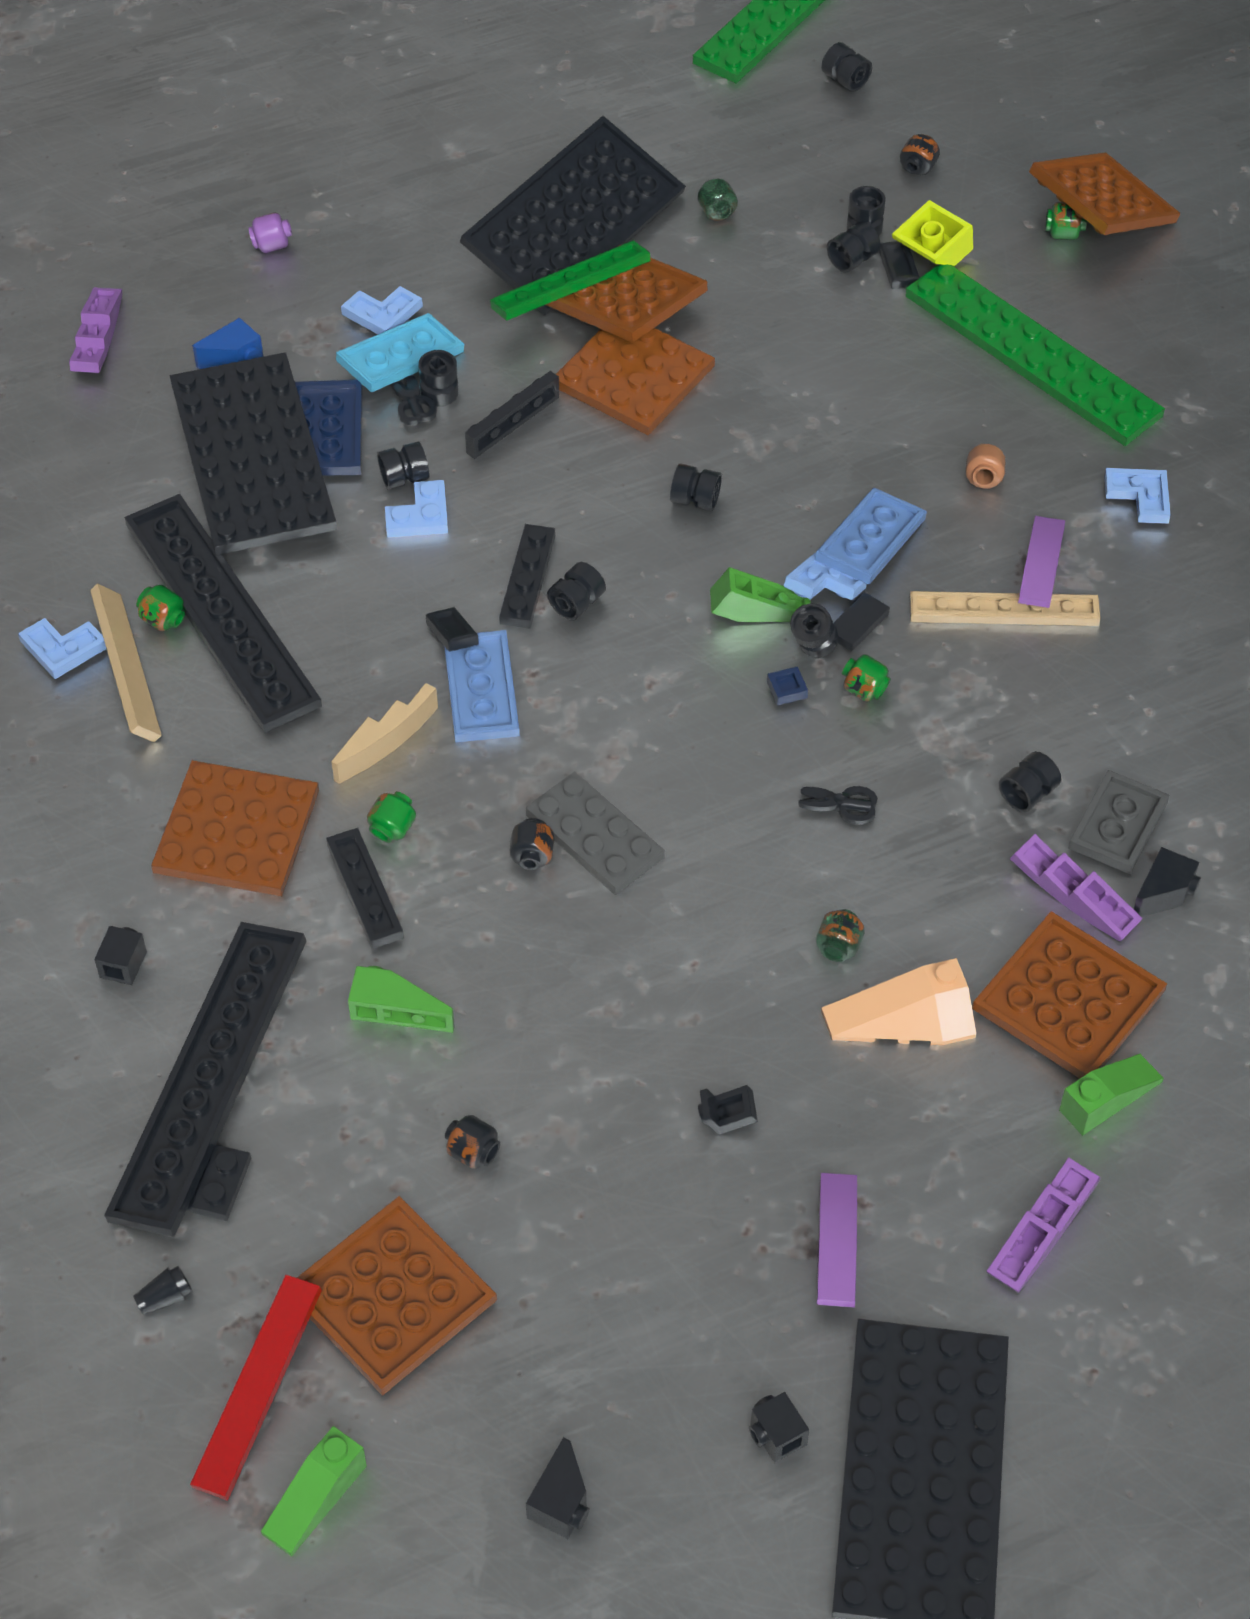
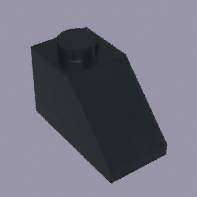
[1134,847,1201,917]
[526,1437,590,1539]

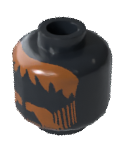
[899,134,940,175]
[509,818,555,870]
[445,1115,500,1169]

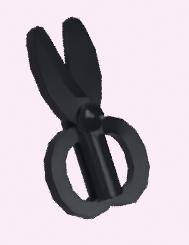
[391,375,437,426]
[798,786,878,825]

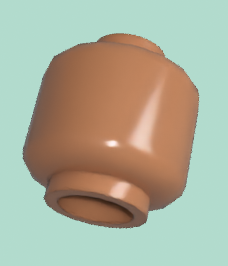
[965,444,1006,489]

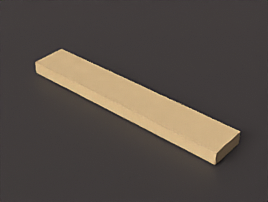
[90,583,162,742]
[909,591,1100,626]

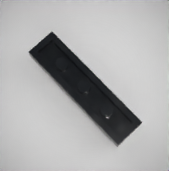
[465,371,559,459]
[499,524,555,629]
[326,828,404,949]

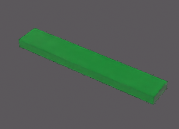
[490,240,651,321]

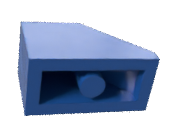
[192,318,264,369]

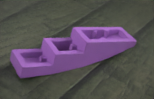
[69,287,123,373]
[1018,516,1066,608]
[1010,834,1143,942]
[987,1157,1100,1293]
[817,1173,857,1307]

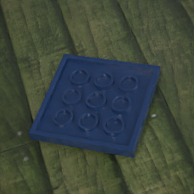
[295,380,362,476]

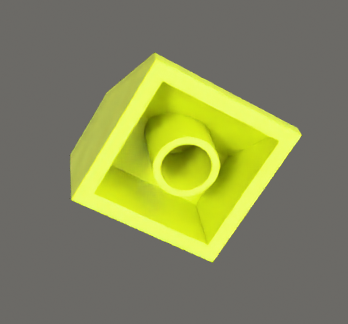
[892,200,973,266]

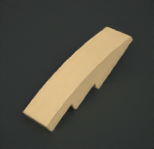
[331,683,438,784]

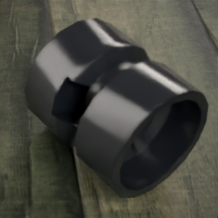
[821,42,872,92]
[847,186,886,236]
[827,221,881,273]
[419,350,458,407]
[377,441,430,490]
[670,463,722,511]
[547,561,606,620]
[790,603,839,658]
[998,751,1061,813]

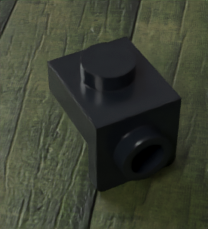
[698,1085,758,1135]

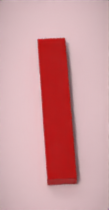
[190,1275,322,1501]

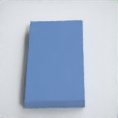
[815,488,927,585]
[444,630,520,743]

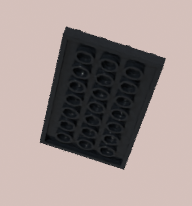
[460,116,686,315]
[169,352,337,555]
[832,1319,1009,1619]

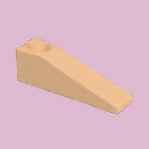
[821,958,976,1045]

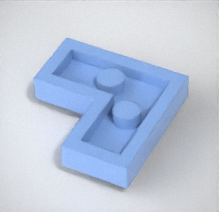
[341,286,423,334]
[1104,468,1171,524]
[385,480,448,537]
[784,553,867,600]
[18,618,106,679]

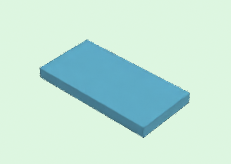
[336,313,465,392]

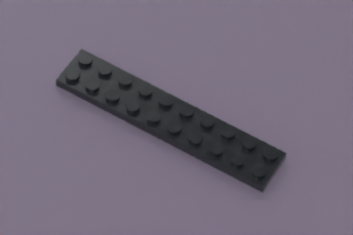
[124,494,322,733]
[104,922,307,1237]

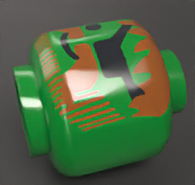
[1045,202,1087,240]
[136,585,185,631]
[841,654,891,702]
[367,791,416,843]

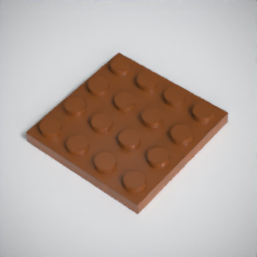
[1029,152,1181,235]
[546,245,708,343]
[556,328,715,435]
[151,760,319,897]
[972,911,1167,1079]
[297,1196,497,1396]

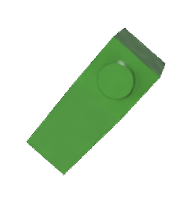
[710,567,810,622]
[348,966,455,1033]
[1059,1054,1164,1136]
[261,1426,367,1557]

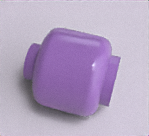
[249,212,292,253]

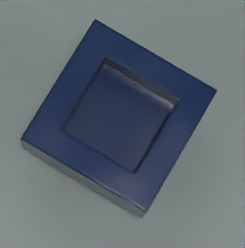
[767,666,808,706]

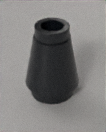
[133,1266,193,1315]

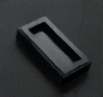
[879,241,920,289]
[834,592,890,651]
[426,607,479,652]

